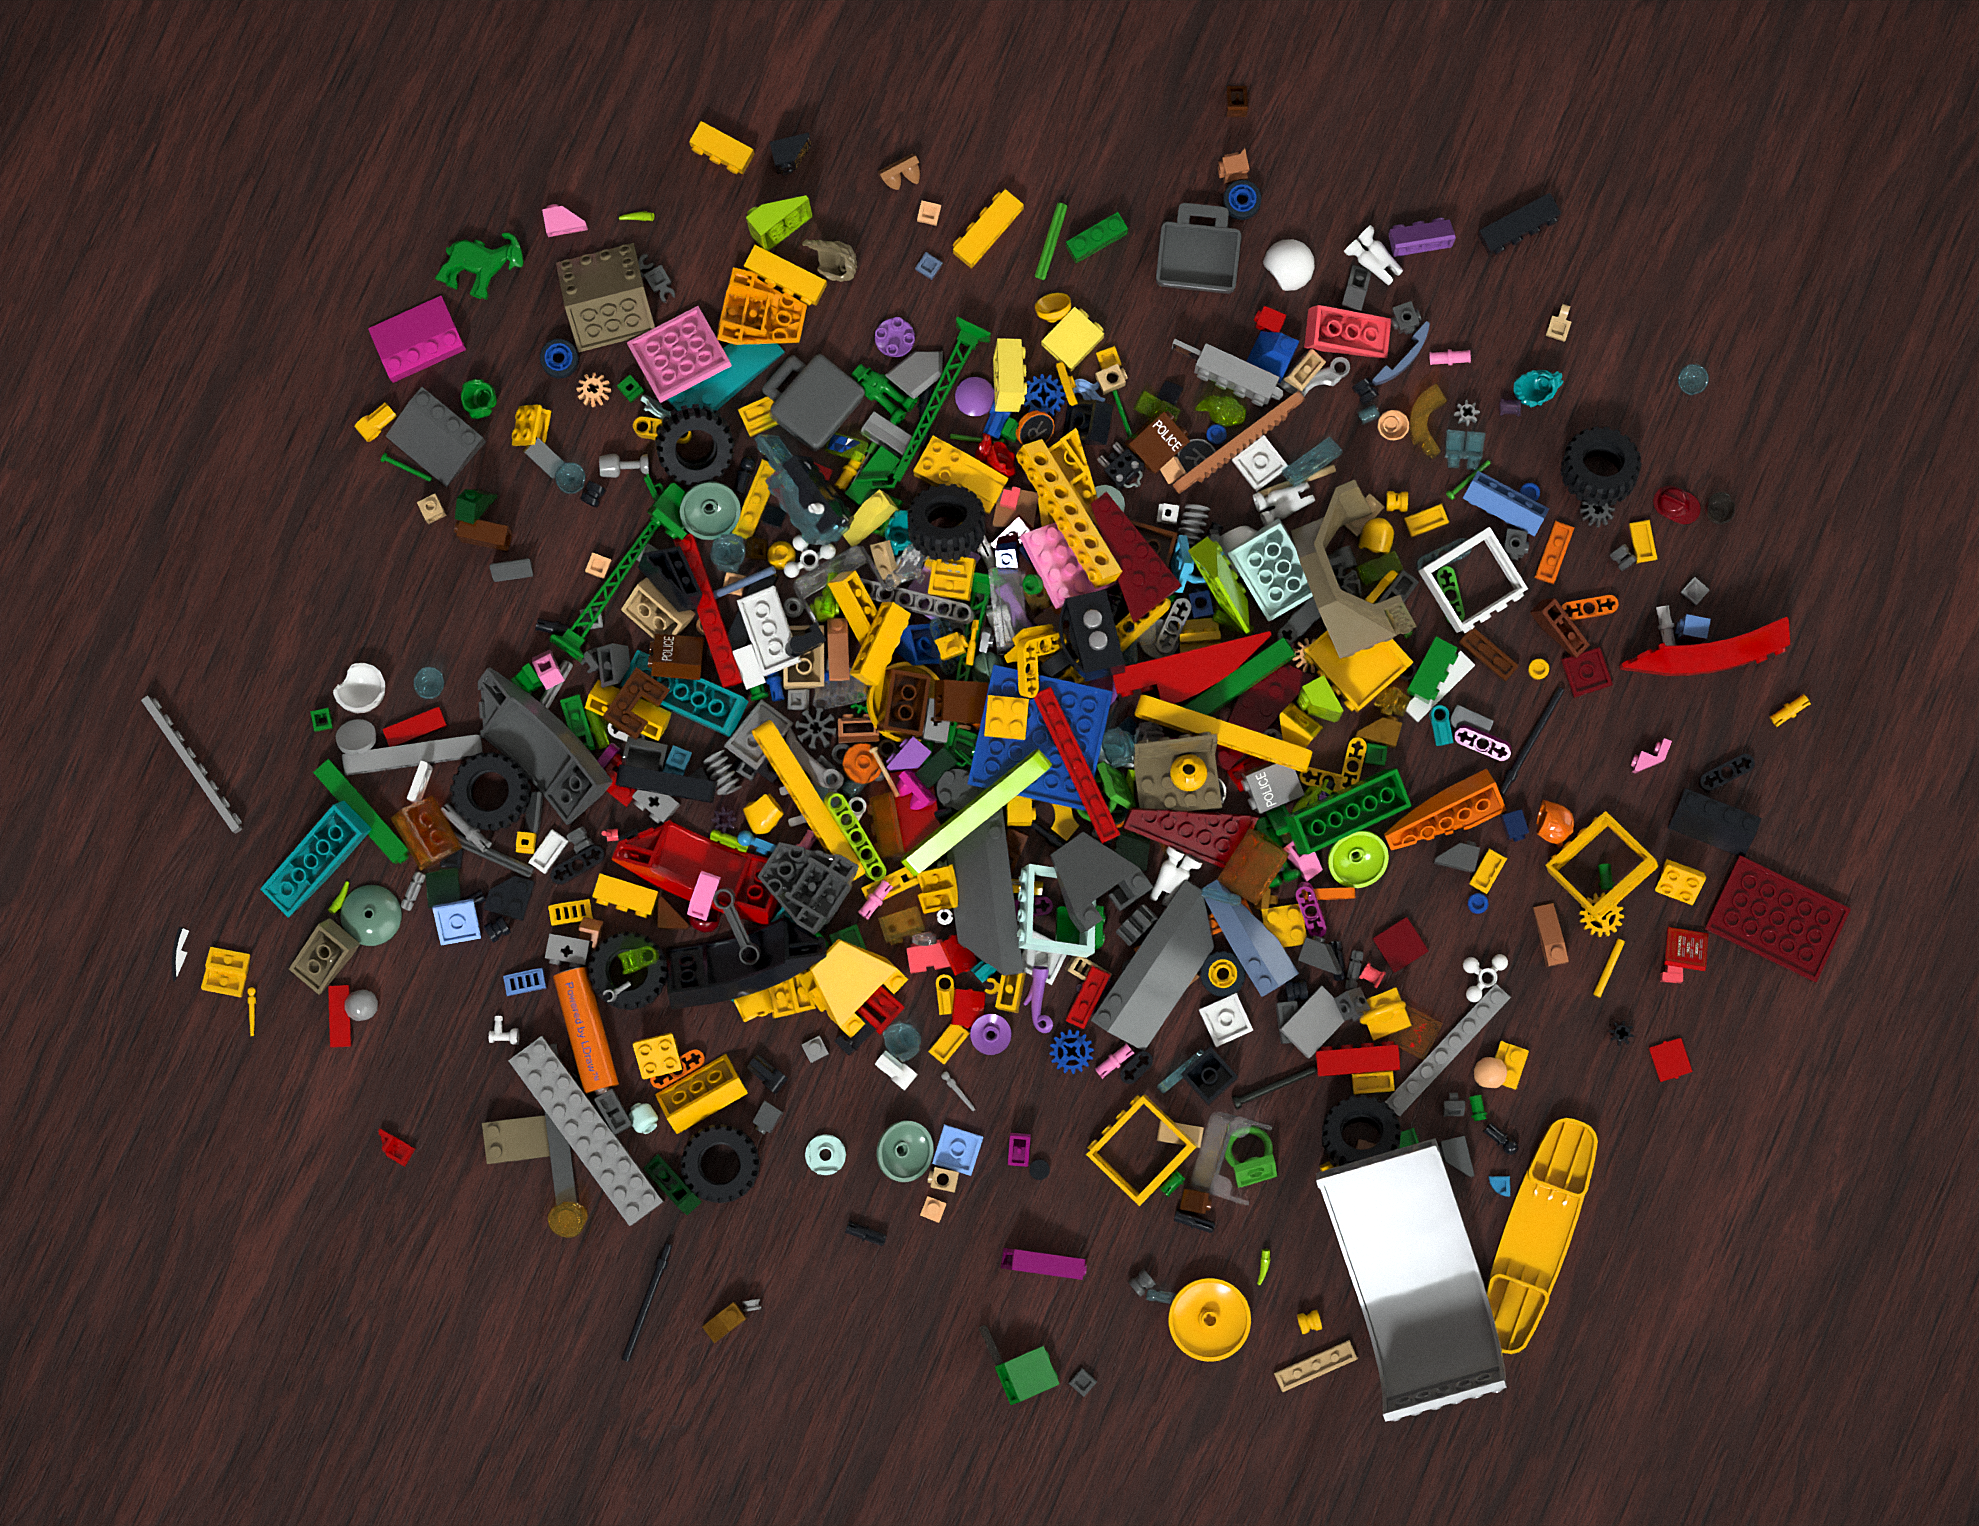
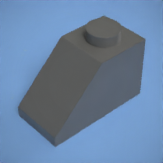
[1342,265,1372,311]
[597,643,630,688]
[1433,841,1480,873]
[1298,935,1342,975]
[753,1101,784,1135]
[1438,1136,1475,1177]

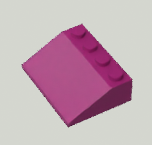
[368,296,466,383]

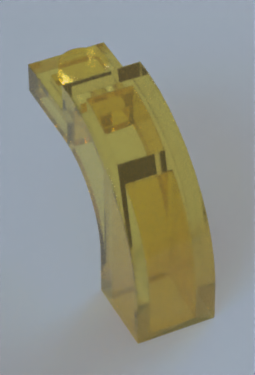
[1409,384,1447,459]

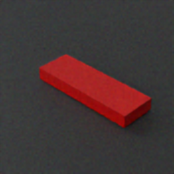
[382,707,447,747]
[1065,965,1111,1029]
[328,985,352,1048]

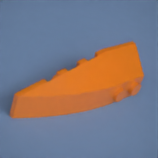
[1384,769,1507,850]

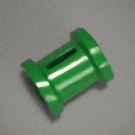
[750,684,769,701]

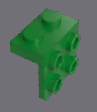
[647,483,687,540]
[1055,905,1105,950]

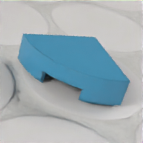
[1488,1176,1510,1197]

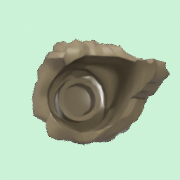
[802,239,857,282]

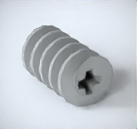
[1176,504,1211,548]
[703,750,742,795]

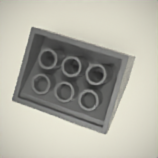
[386,387,486,487]

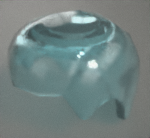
[1678,364,1709,395]
[555,462,586,494]
[413,667,444,699]

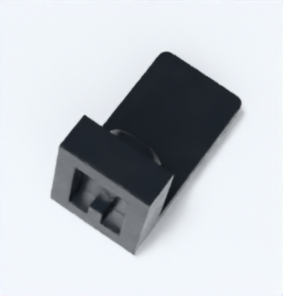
[834,1016,876,1056]

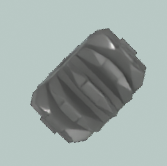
[1580,501,1615,528]

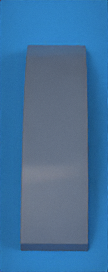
[1372,321,1430,386]

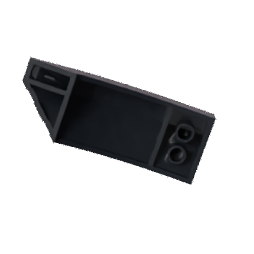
[666,915,827,1009]

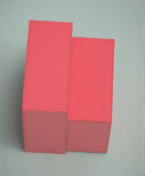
[1000,487,1021,511]
[1660,965,1683,983]

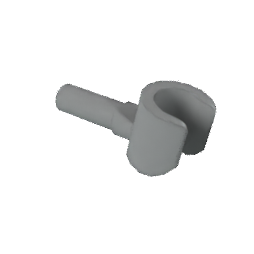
[603,981,631,1002]

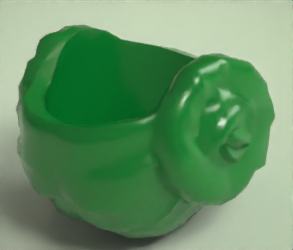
[461,379,497,419]

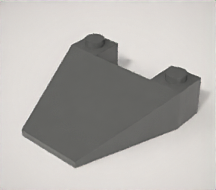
[1050,832,1151,933]

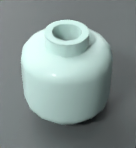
[628,1103,658,1134]

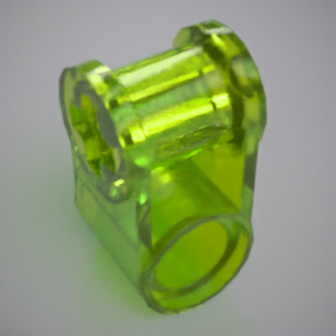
[617,946,659,975]

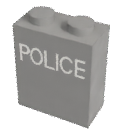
[1241,762,1304,813]

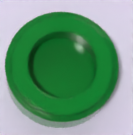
[1023,574,1043,595]

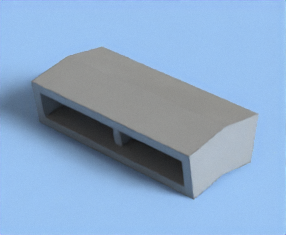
[860,412,916,460]

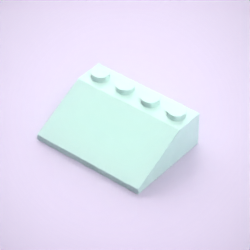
[1227,518,1313,622]

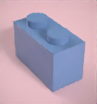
[1675,614,1711,644]

